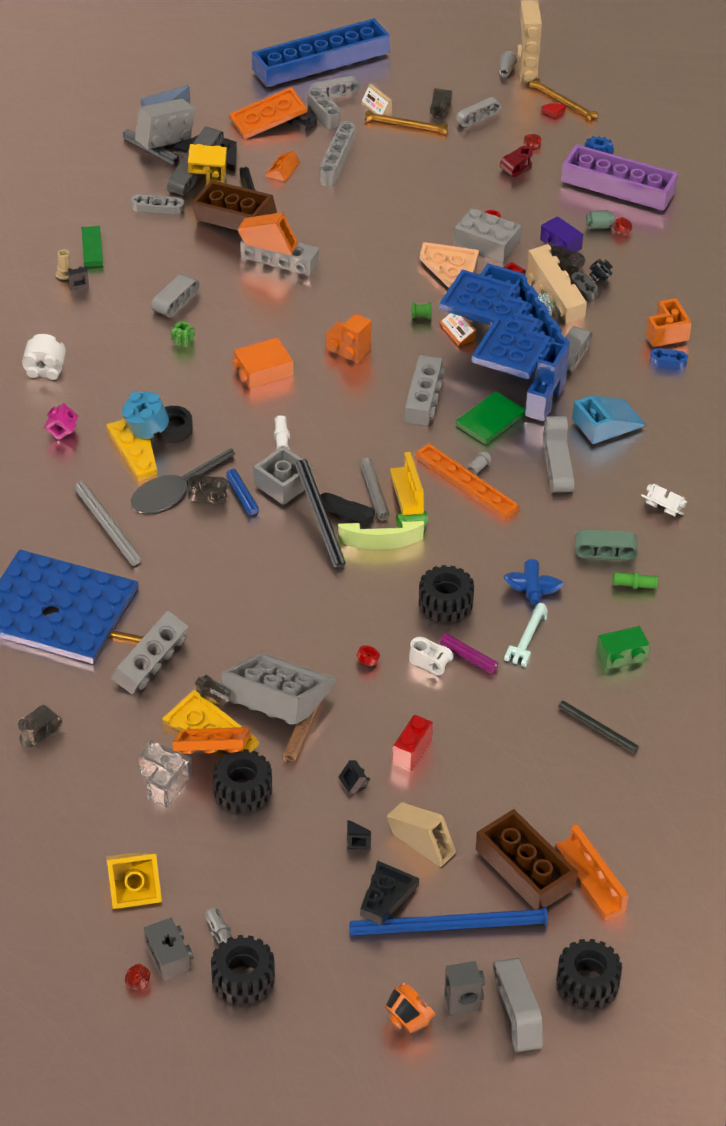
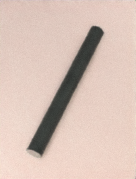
[558,700,639,754]

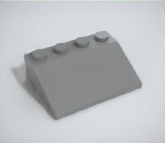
[220,653,336,724]

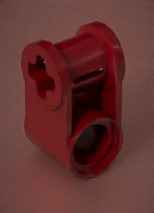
[499,146,533,177]

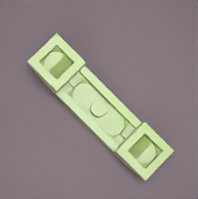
[338,521,424,550]

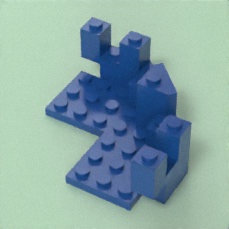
[439,263,570,422]

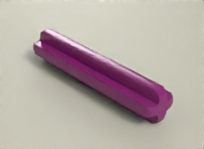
[440,633,498,674]

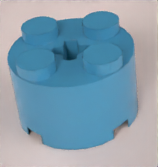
[122,391,169,439]

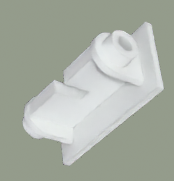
[641,483,687,516]

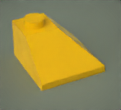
[106,853,162,909]

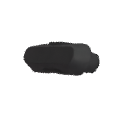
[320,492,375,524]

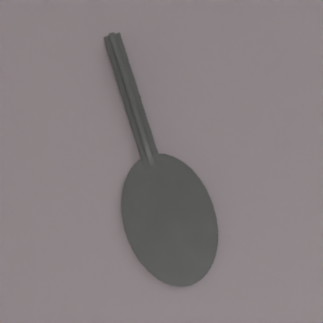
[131,448,235,514]

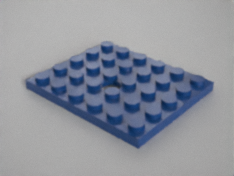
[0,549,139,664]

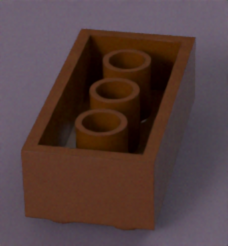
[192,180,277,230]
[475,809,578,910]

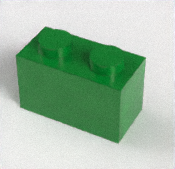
[596,626,650,669]

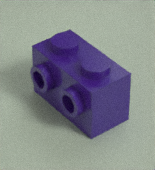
[540,216,584,258]

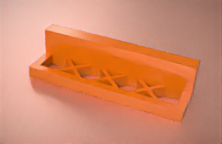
[554,824,629,921]

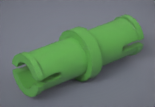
[612,572,658,590]

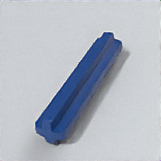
[226,469,259,516]

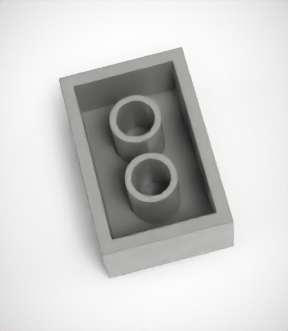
[135,99,195,149]
[453,208,522,263]

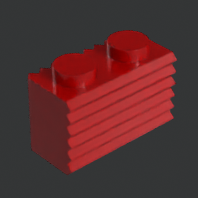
[392,715,433,771]

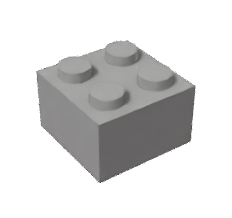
[253,446,313,505]

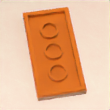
[229,87,308,140]

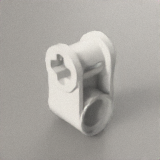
[409,637,454,675]

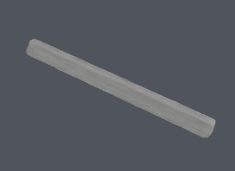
[75,481,142,566]

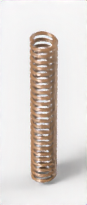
[283,703,320,763]

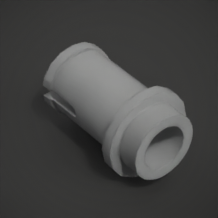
[466,451,491,475]

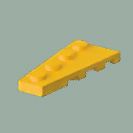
[106,419,157,482]
[162,689,259,752]

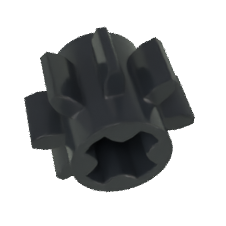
[589,259,613,282]

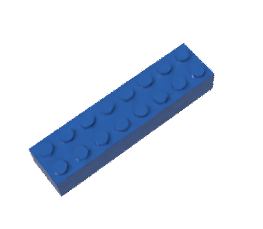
[252,18,390,87]

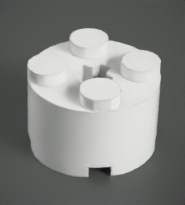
[22,334,66,380]

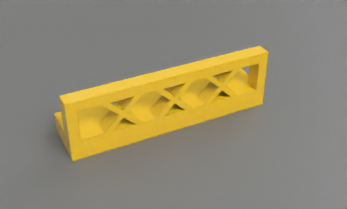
[390,452,424,515]

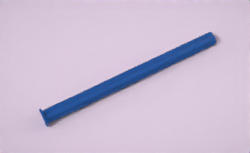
[349,906,548,935]

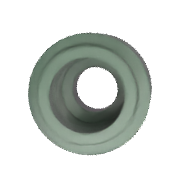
[586,210,614,229]

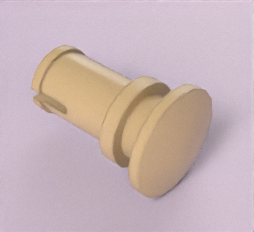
[56,249,73,280]

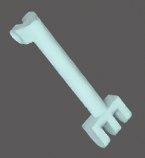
[504,603,548,667]

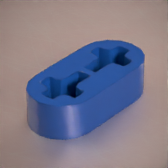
[649,348,688,370]

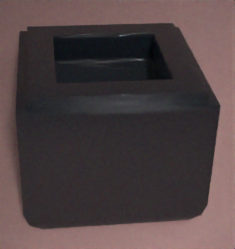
[347,820,371,849]

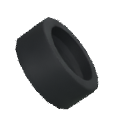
[155,405,193,443]

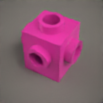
[44,403,79,440]

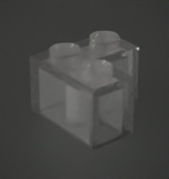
[139,740,192,808]

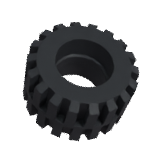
[418,565,474,623]
[212,749,272,813]
[211,935,275,1006]
[556,939,622,1009]

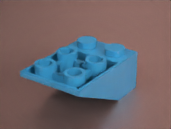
[572,395,645,444]

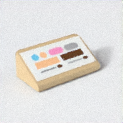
[361,84,392,116]

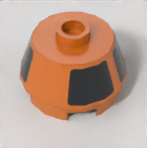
[385,982,436,1034]

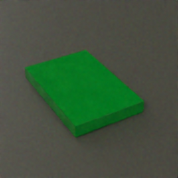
[455,391,526,445]

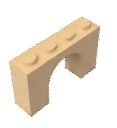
[516,0,542,83]

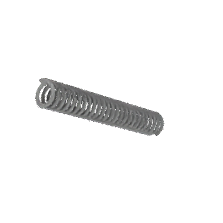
[360,457,389,521]

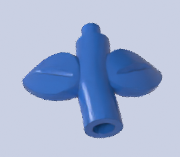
[503,559,564,605]

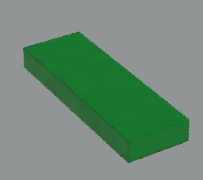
[81,226,103,267]

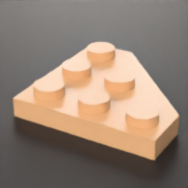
[420,242,479,288]

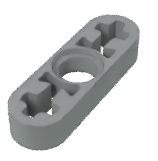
[310,76,360,98]
[456,97,501,127]
[131,194,184,215]

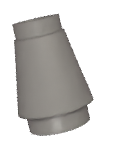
[499,51,517,77]

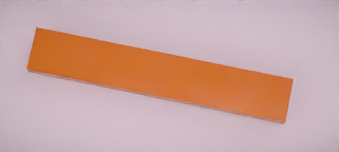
[415,443,520,521]

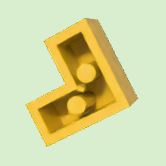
[188,144,227,185]

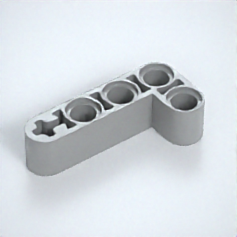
[543,416,574,493]
[493,958,543,1053]

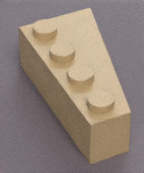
[525,244,587,324]

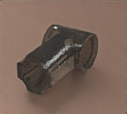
[430,88,452,119]
[195,675,231,707]

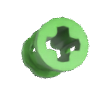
[411,302,432,320]

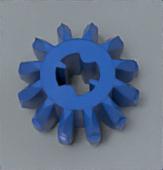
[584,136,614,154]

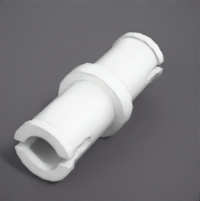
[274,415,290,450]

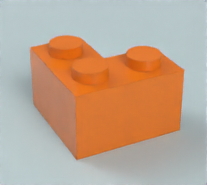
[645,298,692,347]
[325,313,372,363]

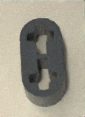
[571,272,598,301]

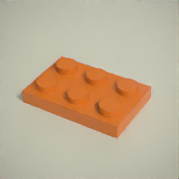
[172,727,251,754]

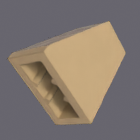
[386,802,457,867]

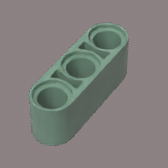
[575,529,638,560]

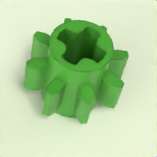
[171,322,195,346]

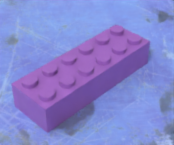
[561,144,678,211]

